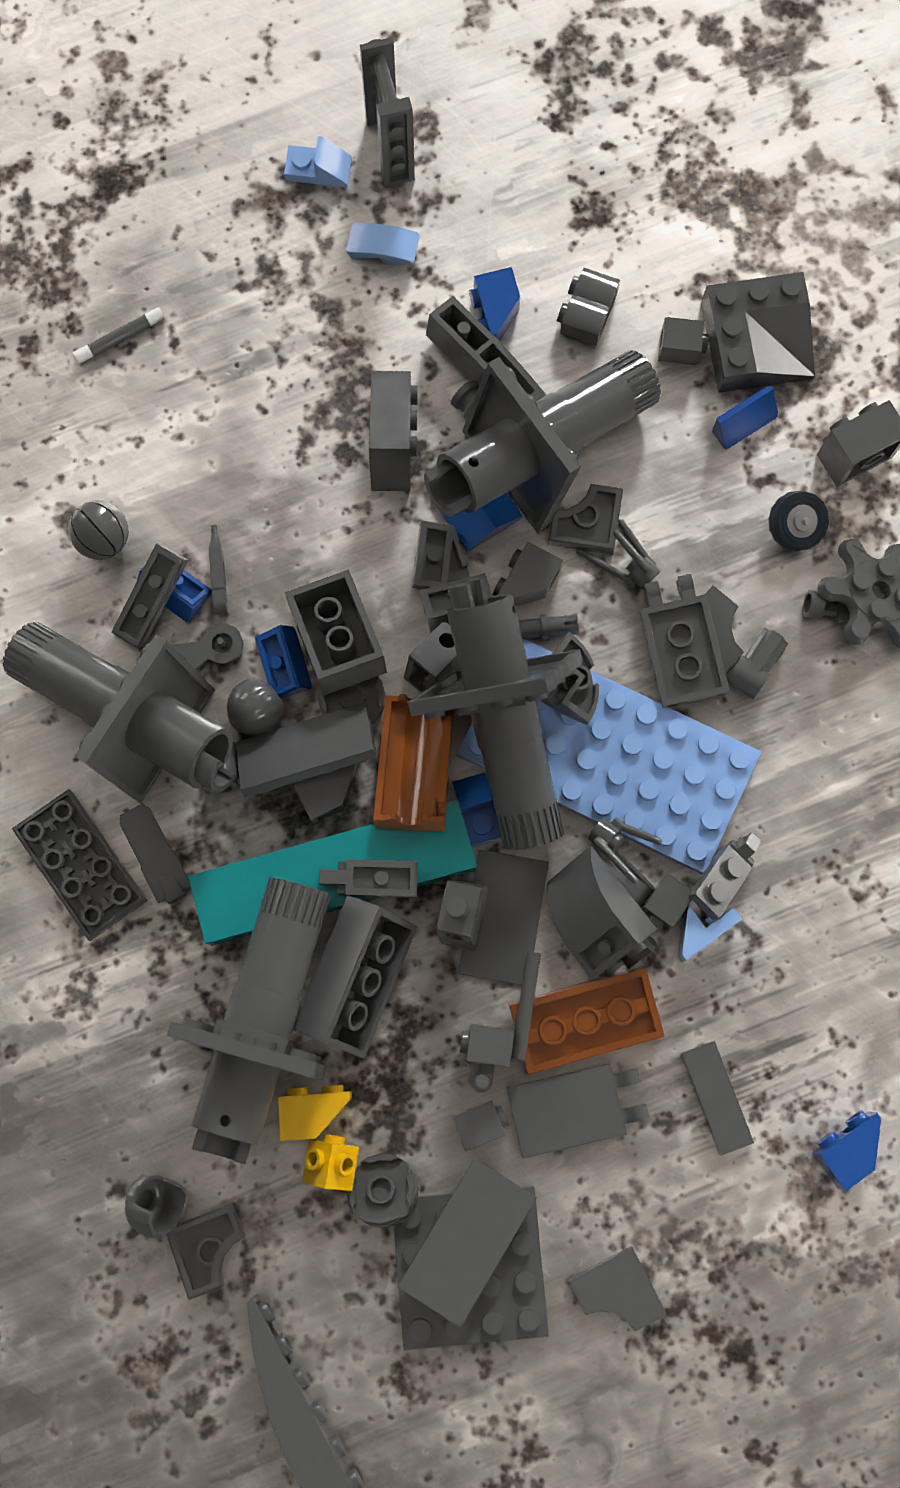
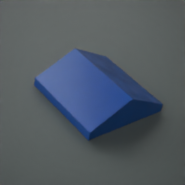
[431,493,523,553]

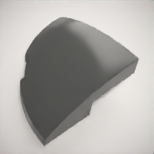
[540,632,599,725]

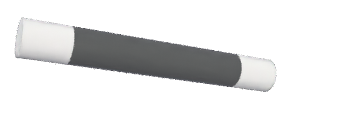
[73,307,165,364]

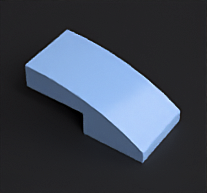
[346,223,420,265]

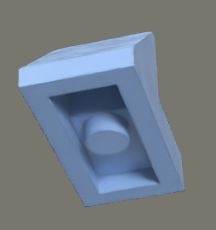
[284,136,352,188]
[677,906,742,962]

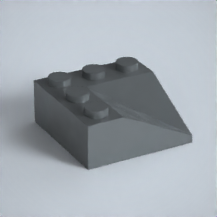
[701,272,815,393]

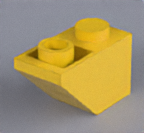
[278,1085,352,1141]

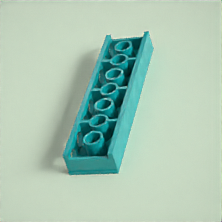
[188,800,477,946]

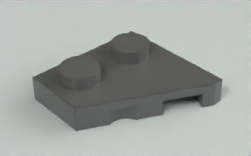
[412,520,470,589]

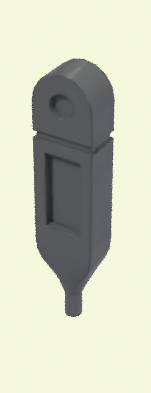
[209,525,228,614]

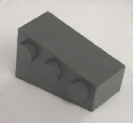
[369,371,418,491]

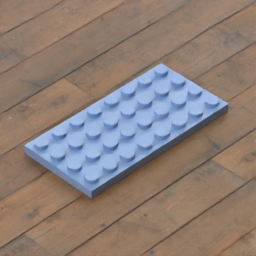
[457,639,761,875]

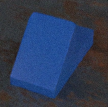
[452,772,501,847]

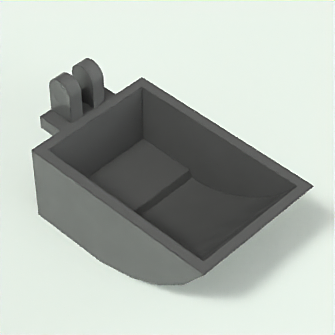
[547,846,657,980]

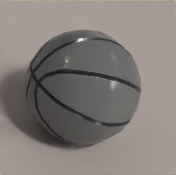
[68,500,129,560]

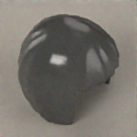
[227,677,286,735]
[125,1175,188,1238]

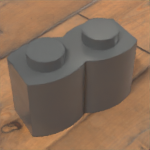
[557,267,620,346]

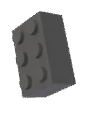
[285,569,387,696]

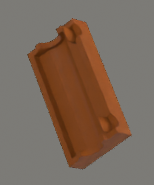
[373,694,454,832]
[508,966,665,1075]

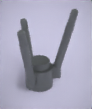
[576,519,660,589]
[588,817,662,891]

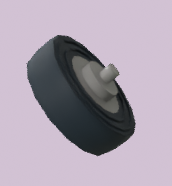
[768,491,829,551]

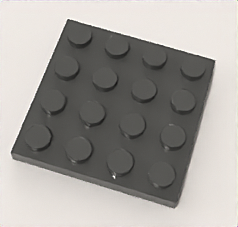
[394,1186,549,1350]

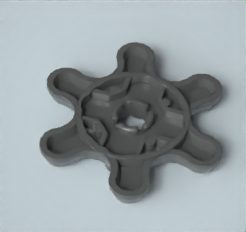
[817,539,900,648]

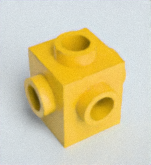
[302,1134,359,1191]

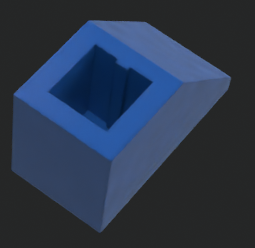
[469,267,520,341]
[812,1110,882,1191]

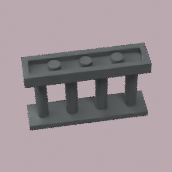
[359,37,415,187]

